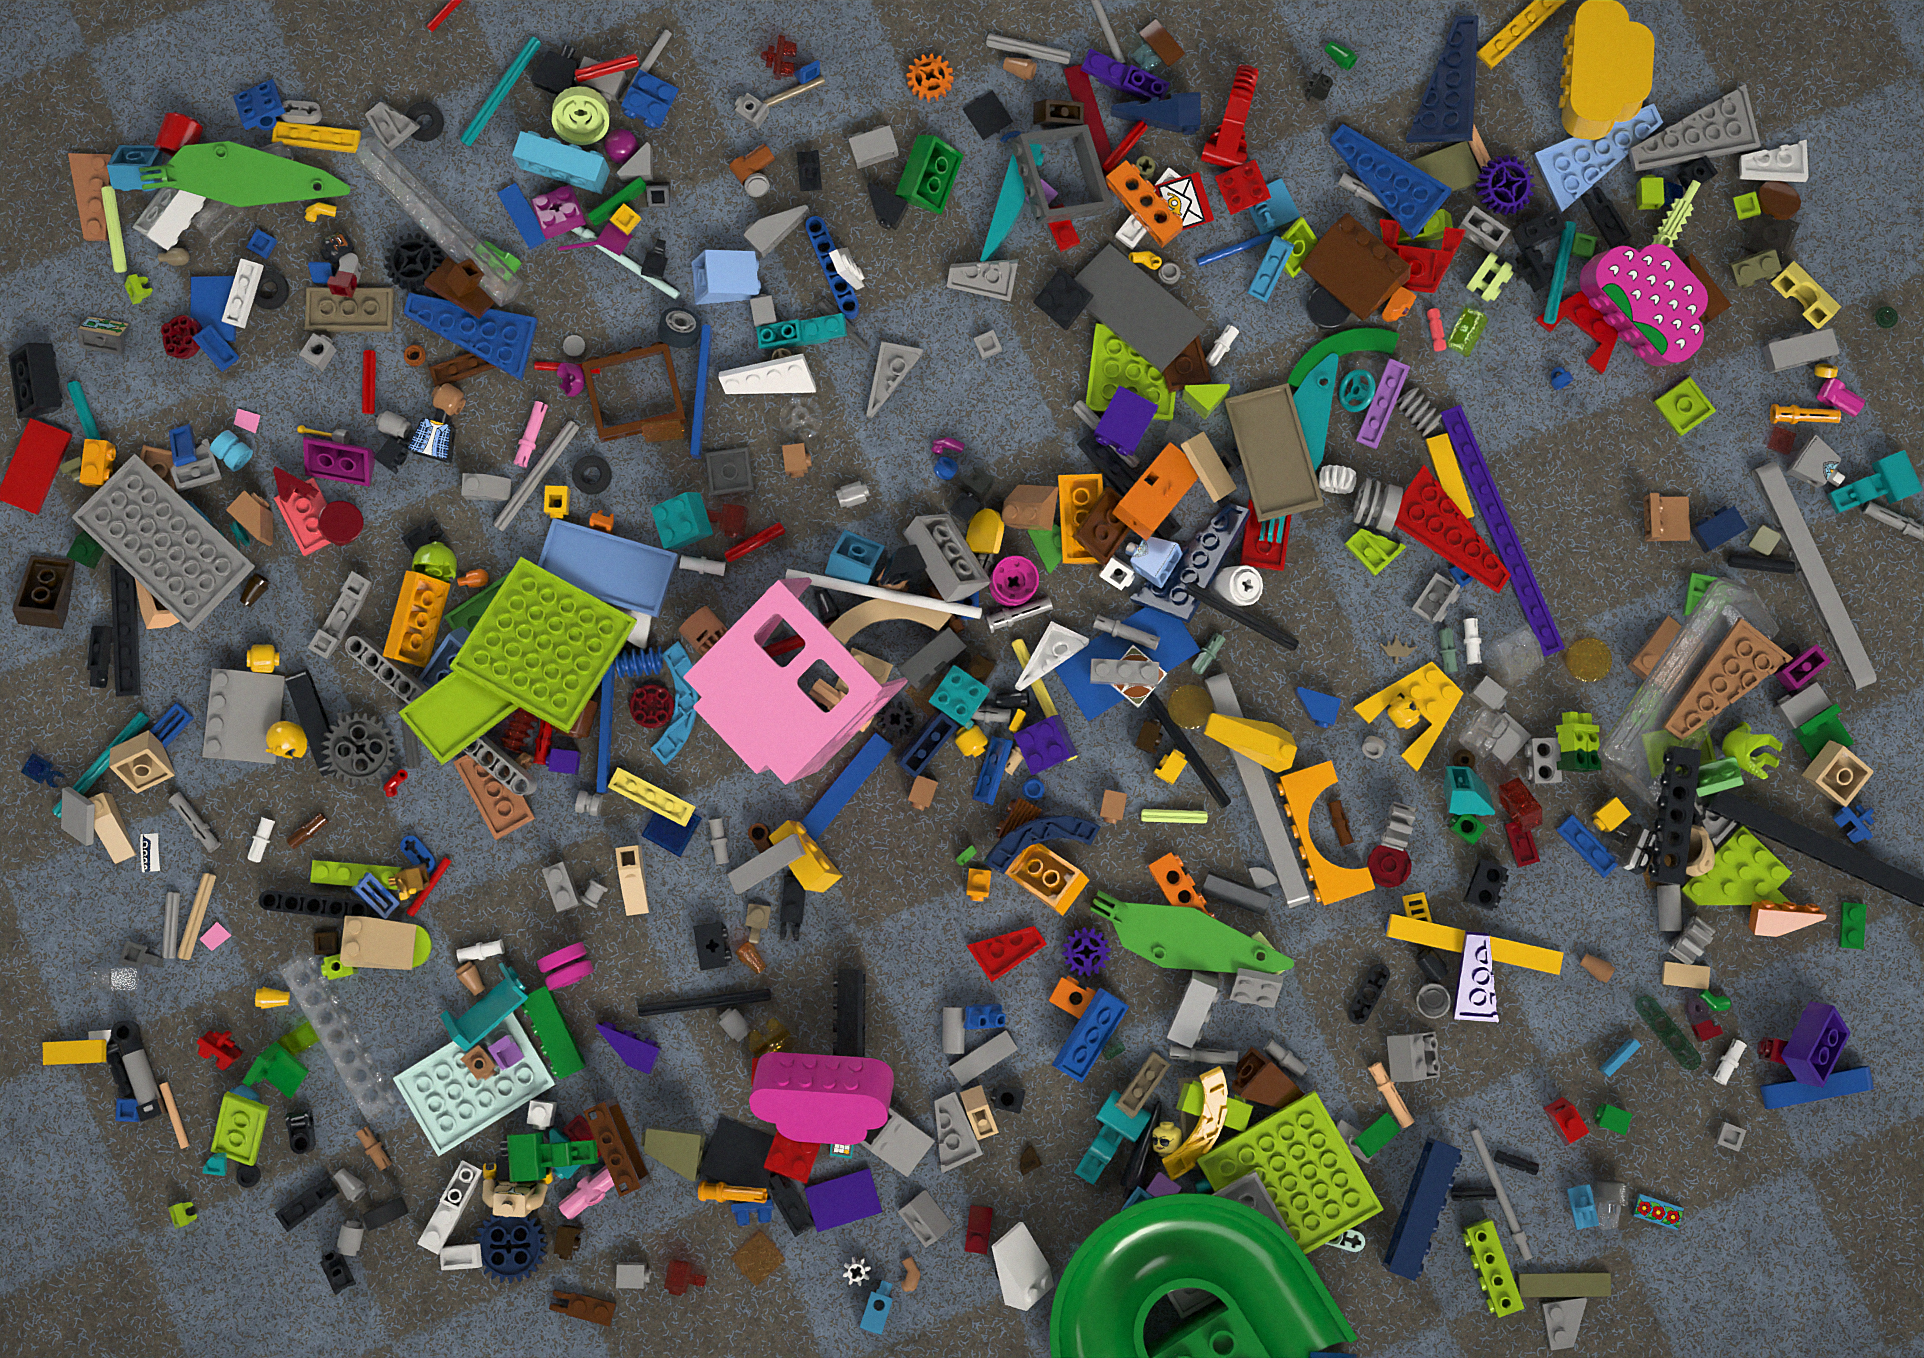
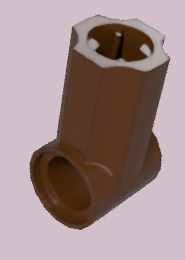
[748,822,774,854]

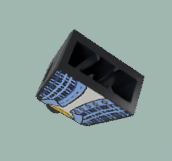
[407,409,456,464]

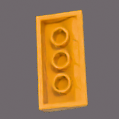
[1058,474,1103,564]
[383,571,451,668]

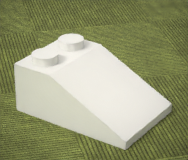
[992,1222,1054,1311]

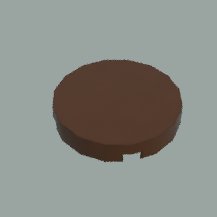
[1757,181,1801,220]

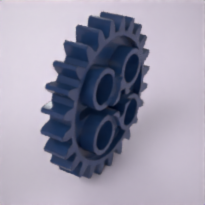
[474,1213,548,1284]

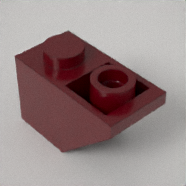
[1757,1037,1788,1065]

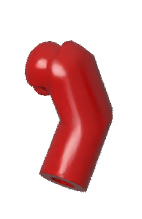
[383,769,408,797]

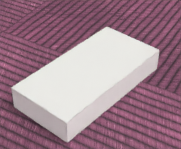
[439,1243,482,1270]

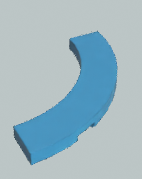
[651,641,698,766]

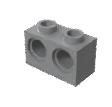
[1525,738,1562,785]

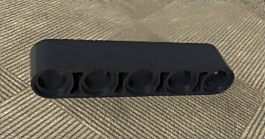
[285,668,341,776]
[258,890,372,919]

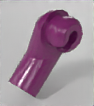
[931,437,965,455]

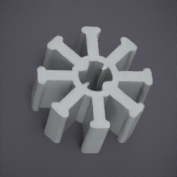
[1381,801,1416,851]
[1668,916,1716,965]

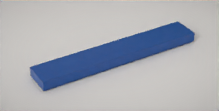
[690,325,713,459]
[597,661,615,794]
[801,732,893,842]

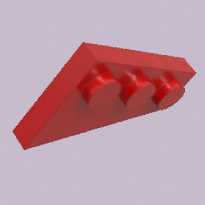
[966,926,1047,983]

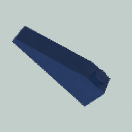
[1110,92,1201,135]

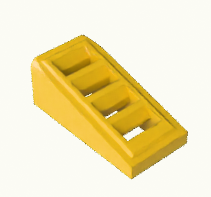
[1402,892,1432,923]

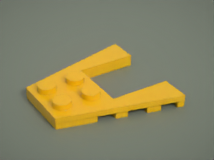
[1352,662,1463,771]

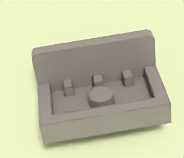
[1411,573,1460,625]

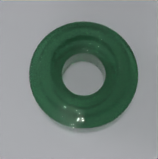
[1875,306,1898,329]

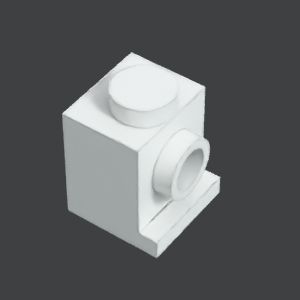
[1099,555,1135,590]

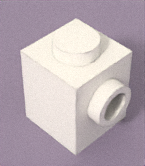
[527,1099,557,1130]

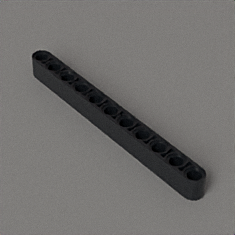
[1702,790,1924,908]

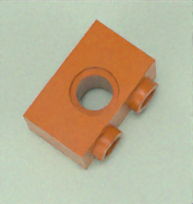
[1048,976,1097,1019]

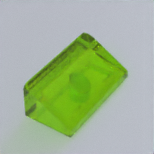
[1446,307,1488,357]

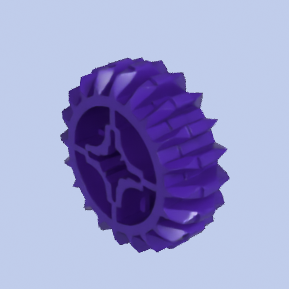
[1475,155,1536,215]

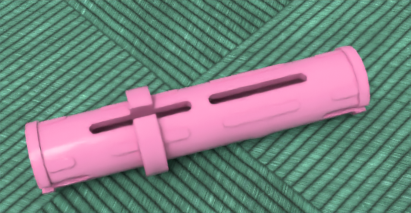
[513,401,548,468]

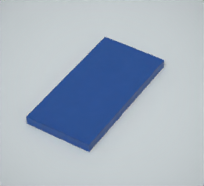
[1054,607,1201,722]

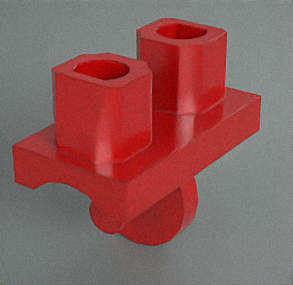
[197,1030,243,1071]

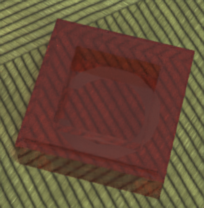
[1767,426,1796,455]

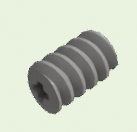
[1395,387,1442,437]

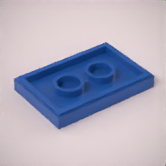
[190,276,236,342]

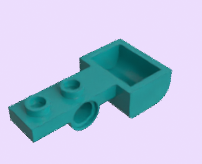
[1827,450,1923,514]
[1074,1089,1152,1185]

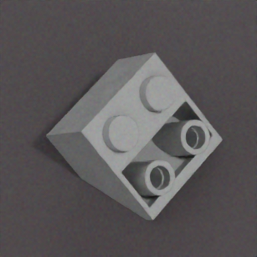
[1387,1032,1440,1082]

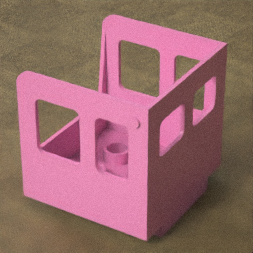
[683,577,908,785]

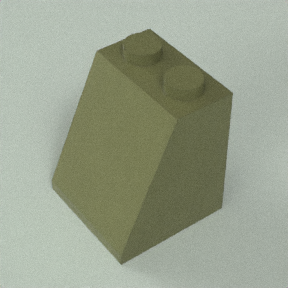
[641,1125,706,1181]

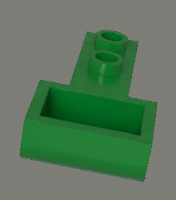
[507,1132,598,1182]

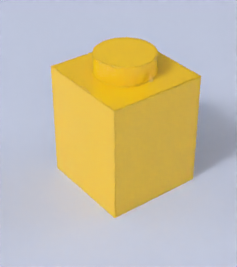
[1591,797,1631,832]

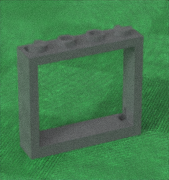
[1011,124,1113,225]

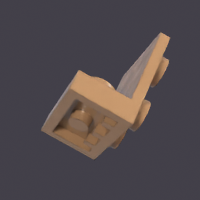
[1643,493,1690,541]

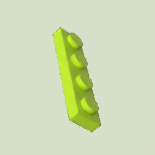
[310,860,403,890]

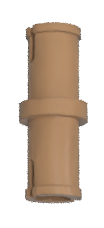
[355,1126,392,1171]

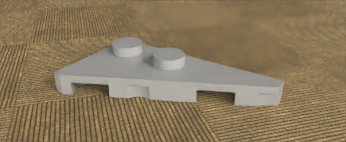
[866,341,923,418]

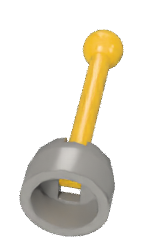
[297,425,350,444]

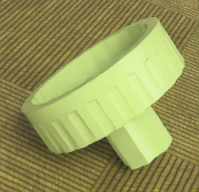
[552,86,609,145]

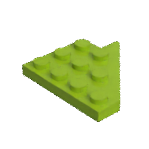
[1680,826,1792,905]

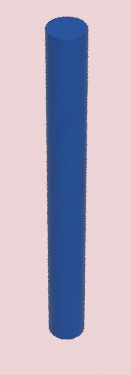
[1196,229,1281,267]

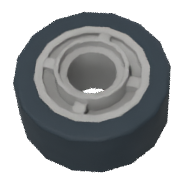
[657,307,701,349]

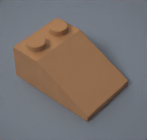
[1626,615,1703,694]

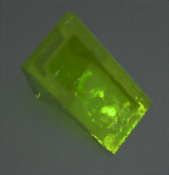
[276,1020,323,1058]

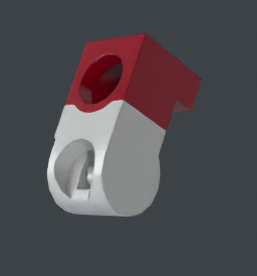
[327,253,362,298]

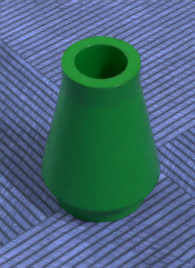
[1325,41,1358,71]

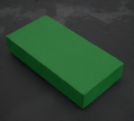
[1353,1112,1401,1158]

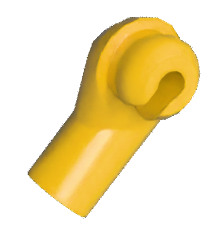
[305,202,337,222]

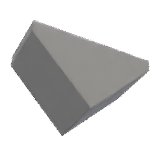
[617,142,653,182]

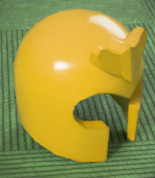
[265,721,307,759]

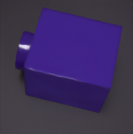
[546,748,581,775]

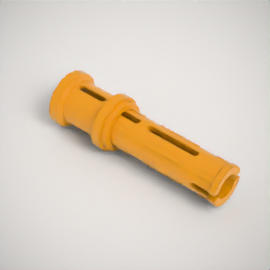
[1770,404,1841,424]
[698,1180,767,1203]

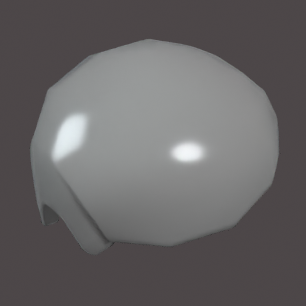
[1416,983,1451,1019]

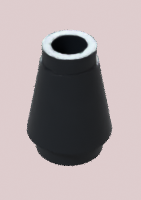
[815,589,840,624]
[996,689,1030,710]

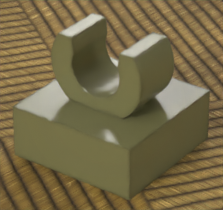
[59,456,82,482]

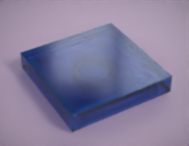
[641,812,703,857]

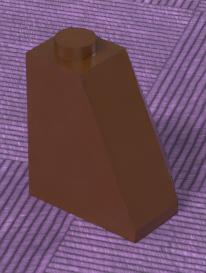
[1231,1047,1305,1109]

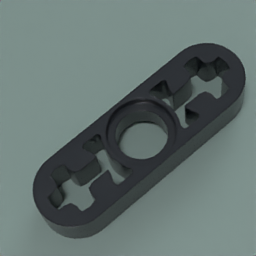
[1347,964,1390,1024]

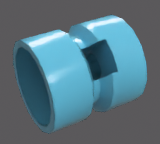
[210,430,253,472]

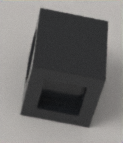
[990,1084,1025,1114]

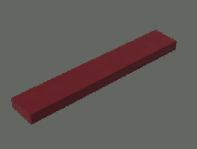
[1063,64,1117,190]

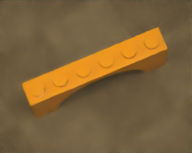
[1276,760,1375,906]

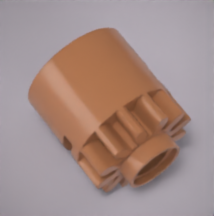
[679,606,729,657]

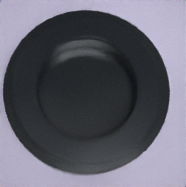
[236,1165,261,1188]

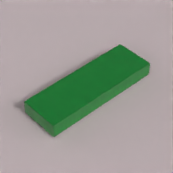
[588,177,647,227]

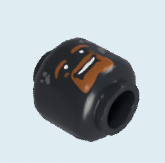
[319,232,354,264]

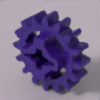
[1062,927,1111,976]

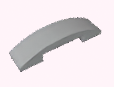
[308,571,372,659]

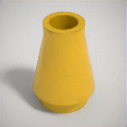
[255,987,290,1009]

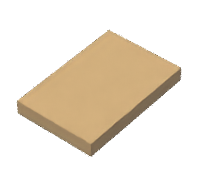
[1181,431,1237,503]

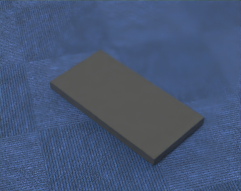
[1074,243,1206,373]

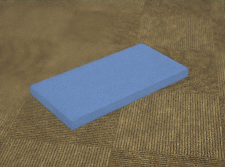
[537,518,679,618]

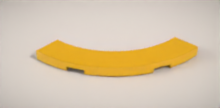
[1161,1066,1228,1181]

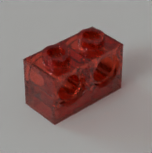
[1499,777,1543,833]

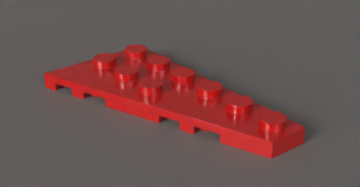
[1394,464,1511,594]

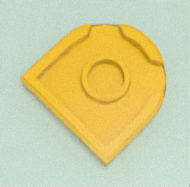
[966,509,1004,554]

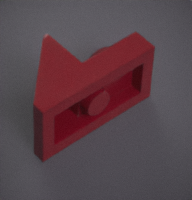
[273,466,319,503]
[964,1205,993,1255]

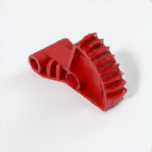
[1201,64,1259,169]

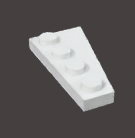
[719,354,816,394]

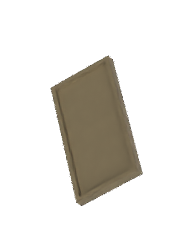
[1224,383,1324,522]

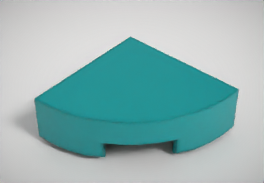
[202,1153,227,1176]

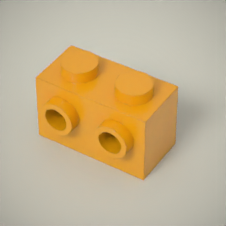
[79,439,116,488]

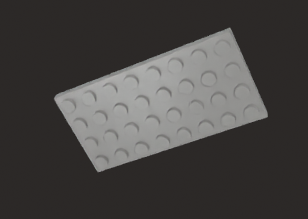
[72,454,255,631]

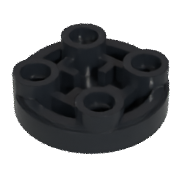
[1307,286,1351,330]

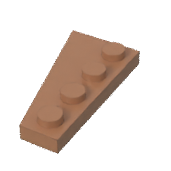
[68,153,112,241]

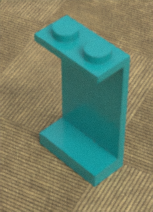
[440,962,528,1052]

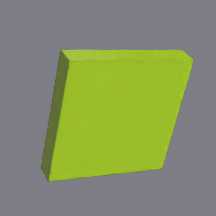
[1653,376,1716,437]

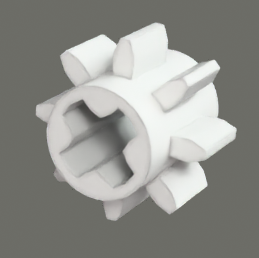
[843,1257,871,1286]

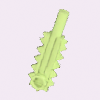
[1651,180,1701,248]

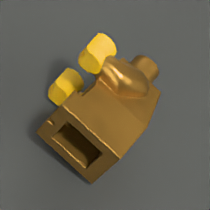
[388,863,430,900]

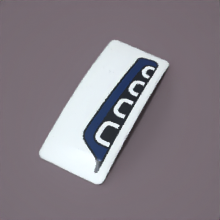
[140,833,160,872]

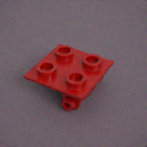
[1215,159,1271,215]

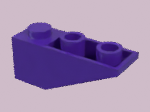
[595,1021,662,1074]

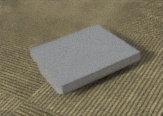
[1478,712,1532,765]

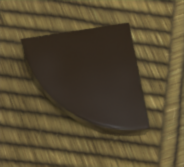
[1020,1145,1042,1176]

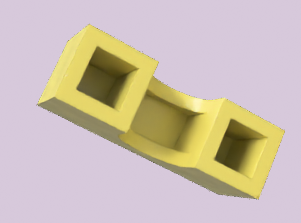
[1770,261,1841,329]

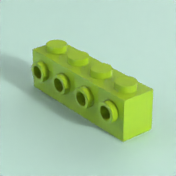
[1461,1218,1525,1318]

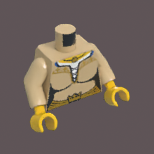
[482,1163,553,1217]

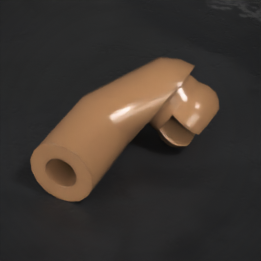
[901,1256,921,1292]

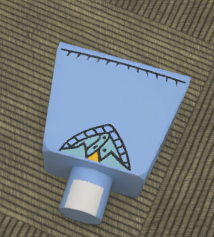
[1125,537,1183,588]

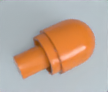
[457,569,489,588]

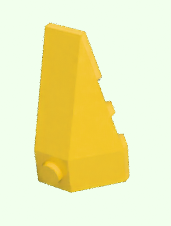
[1204,713,1297,773]

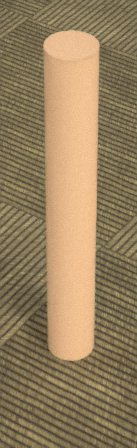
[159,1082,190,1149]

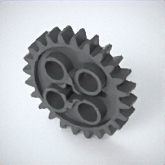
[321,713,396,786]

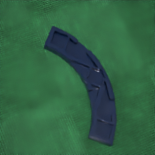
[983,815,1101,874]

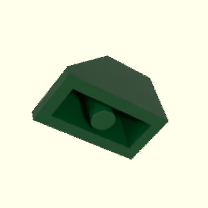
[66,530,105,570]

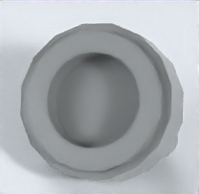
[1362,736,1386,759]

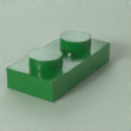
[1839,902,1867,950]

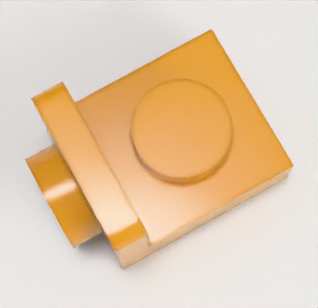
[966,868,991,901]

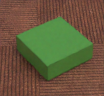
[1570,232,1597,260]

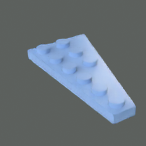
[1533,103,1663,214]

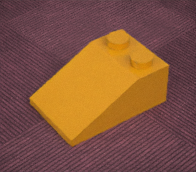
[1005,843,1089,916]

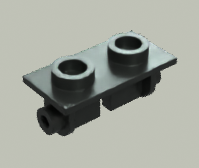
[1306,67,1333,101]

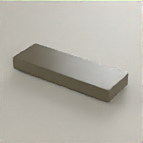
[1114,1051,1171,1119]

